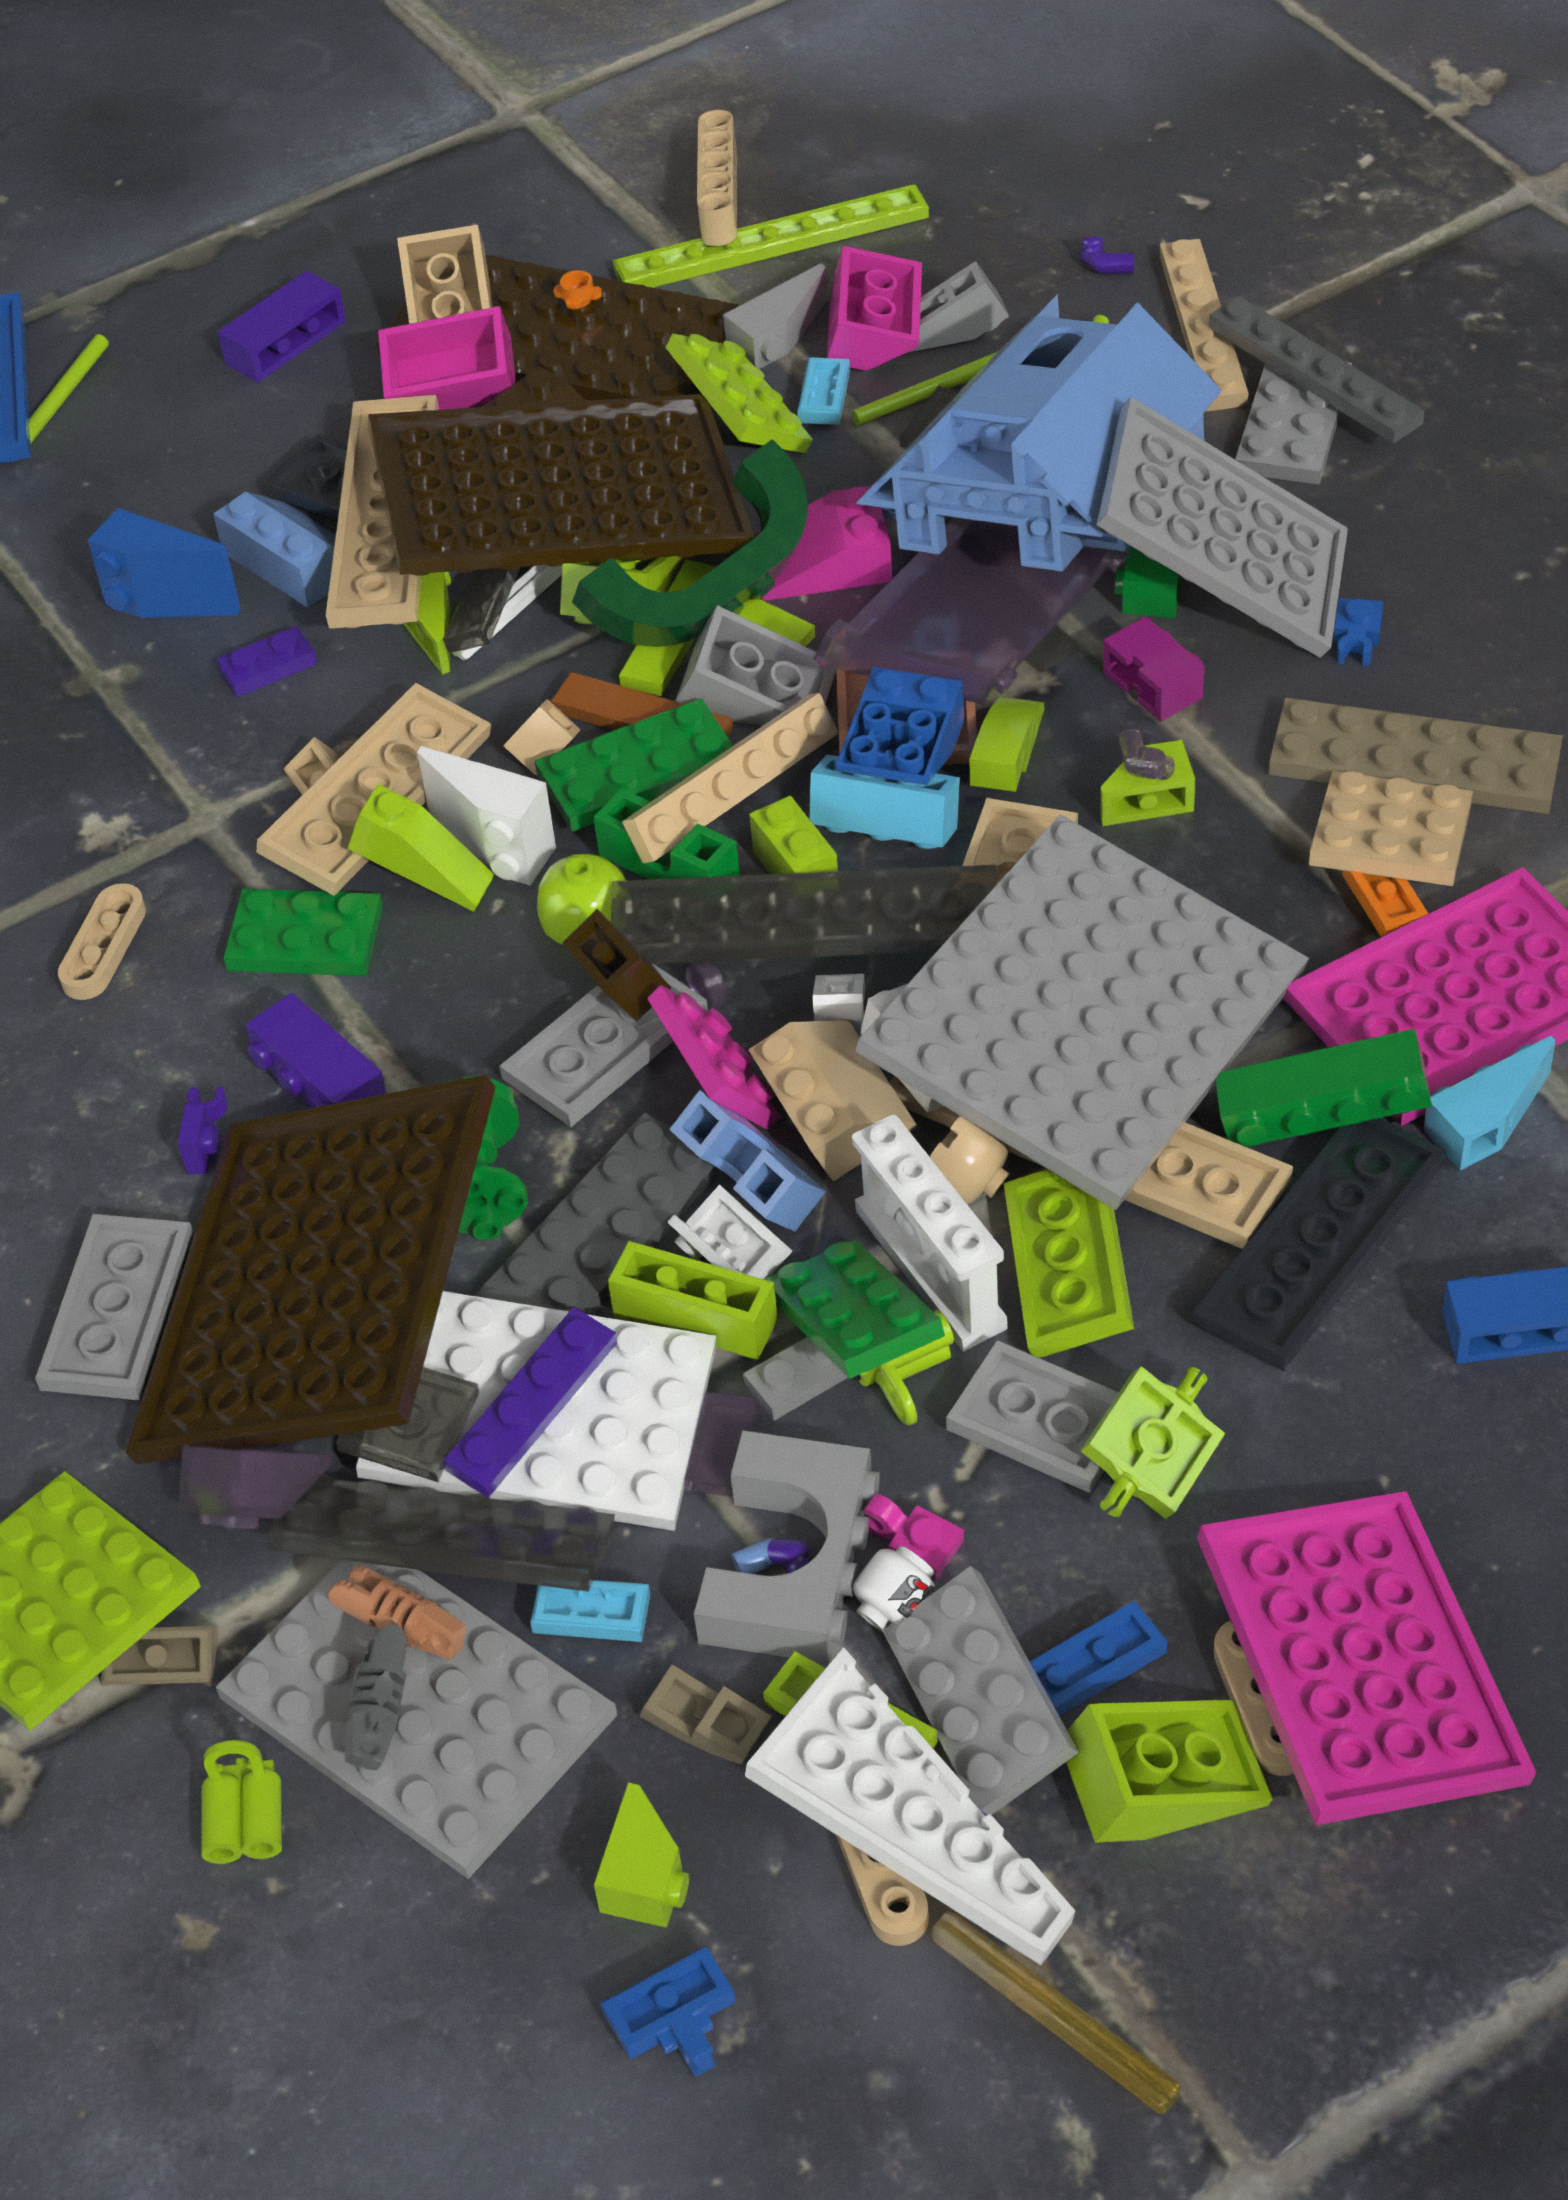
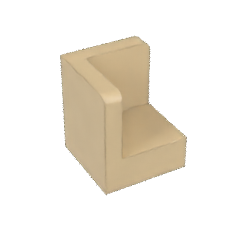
[504,699,580,775]

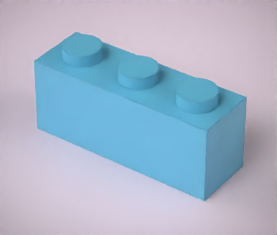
[810,755,960,849]

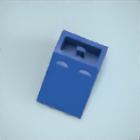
[835,667,964,785]

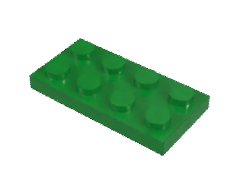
[534,698,733,832]
[764,1239,945,1379]

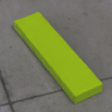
[619,560,717,696]

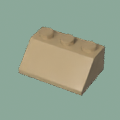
[749,1020,917,1181]

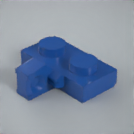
[600,1946,736,2077]

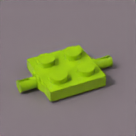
[1081,1366,1225,1519]

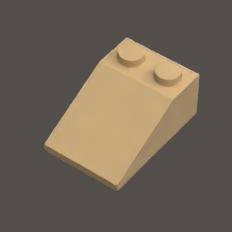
[397,224,492,324]

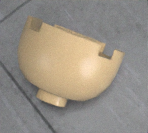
[930,1116,1009,1204]

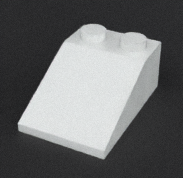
[417,746,556,886]

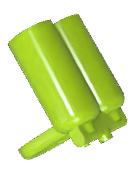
[859,1309,954,1426]
[201,1740,282,1864]

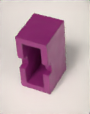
[1103,616,1205,722]

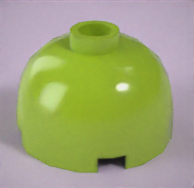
[537,854,632,945]

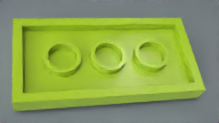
[666,333,813,454]
[1003,1169,1134,1358]

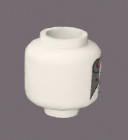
[853,1546,935,1631]

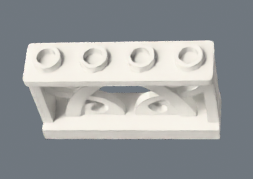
[852,1115,1007,1352]

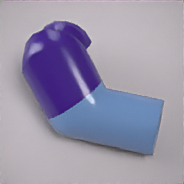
[731,1538,812,1574]

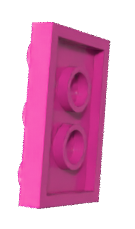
[647,985,781,1130]

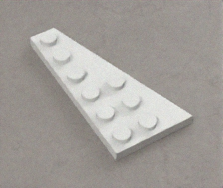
[745,1647,1075,1965]

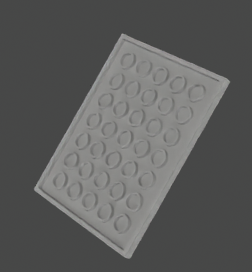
[855,814,1309,1210]

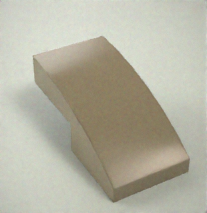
[640,1664,771,1764]

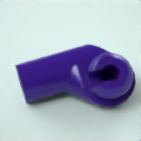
[1079,237,1134,274]

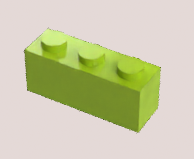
[608,1241,778,1360]

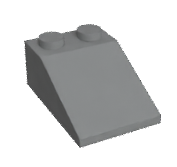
[676,605,837,726]

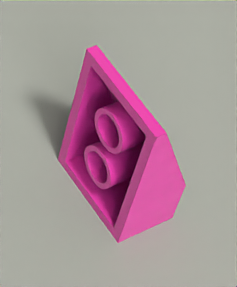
[754,486,892,601]

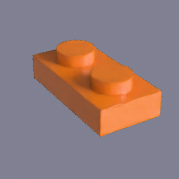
[1343,870,1429,937]

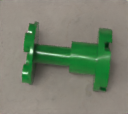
[443,1076,528,1241]

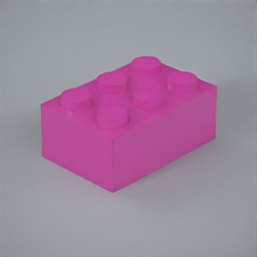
[378,306,516,410]

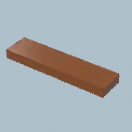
[551,672,734,737]

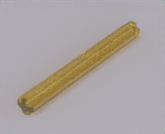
[932,1912,1181,2114]

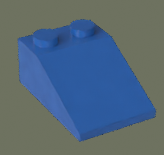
[88,508,241,618]

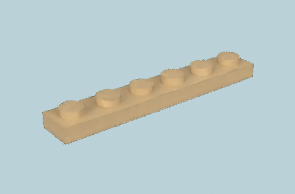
[1160,239,1248,411]
[622,692,839,863]

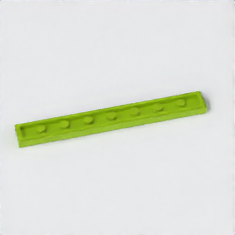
[613,184,929,288]

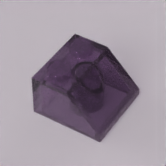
[178,1446,332,1529]

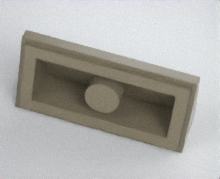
[102,1626,219,1685]

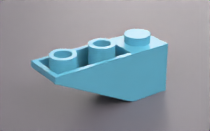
[1423,1036,1556,1171]

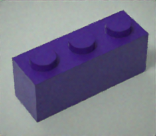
[218,270,346,383]
[245,993,387,1108]

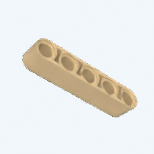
[697,110,737,246]

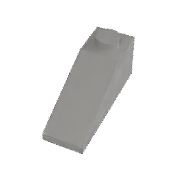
[907,261,1009,353]
[723,263,828,369]

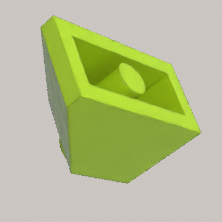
[1100,740,1195,826]
[594,1783,689,1928]

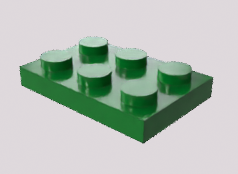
[224,888,383,976]

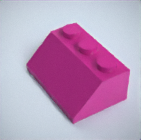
[827,246,922,371]

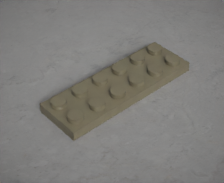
[1269,698,1563,814]

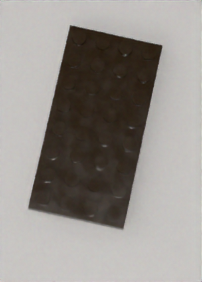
[377,255,739,401]

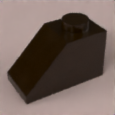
[562,909,672,1022]

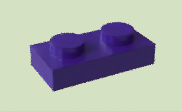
[217,626,318,697]

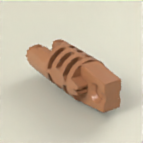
[327,1565,466,1660]

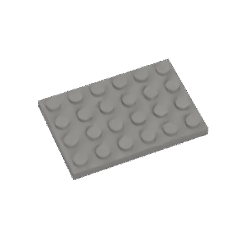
[1097,397,1348,658]
[216,1534,617,1879]

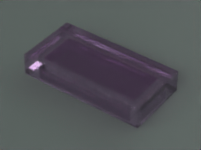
[684,1392,758,1497]

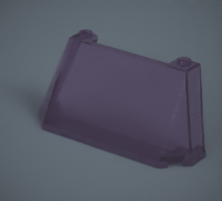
[813,517,1131,705]

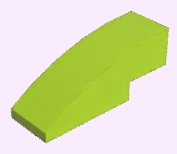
[969,696,1044,792]

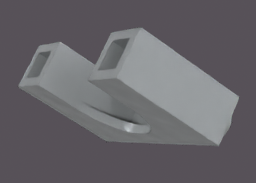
[694,1431,880,1664]

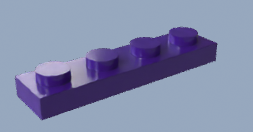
[444,1307,617,1498]

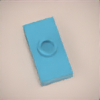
[797,357,850,425]
[531,1576,650,1642]

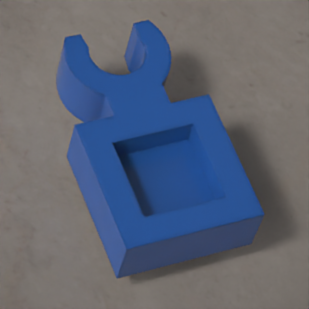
[1333,598,1384,666]

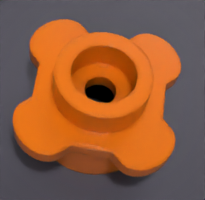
[553,270,602,309]

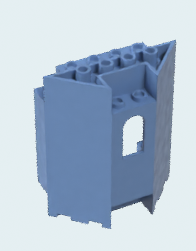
[855,294,1222,572]

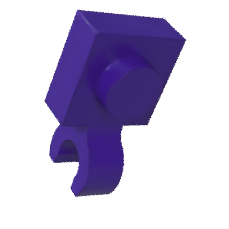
[178,1087,228,1174]

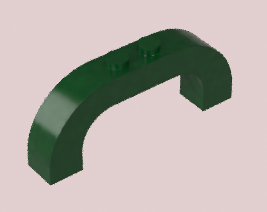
[572,439,808,647]

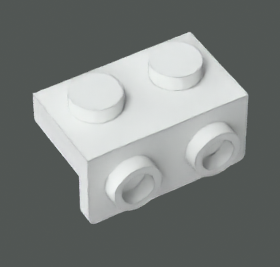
[668,1185,792,1279]

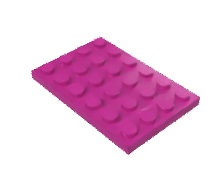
[1283,867,1568,1126]
[1197,1491,1536,1825]

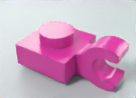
[864,1494,964,1582]

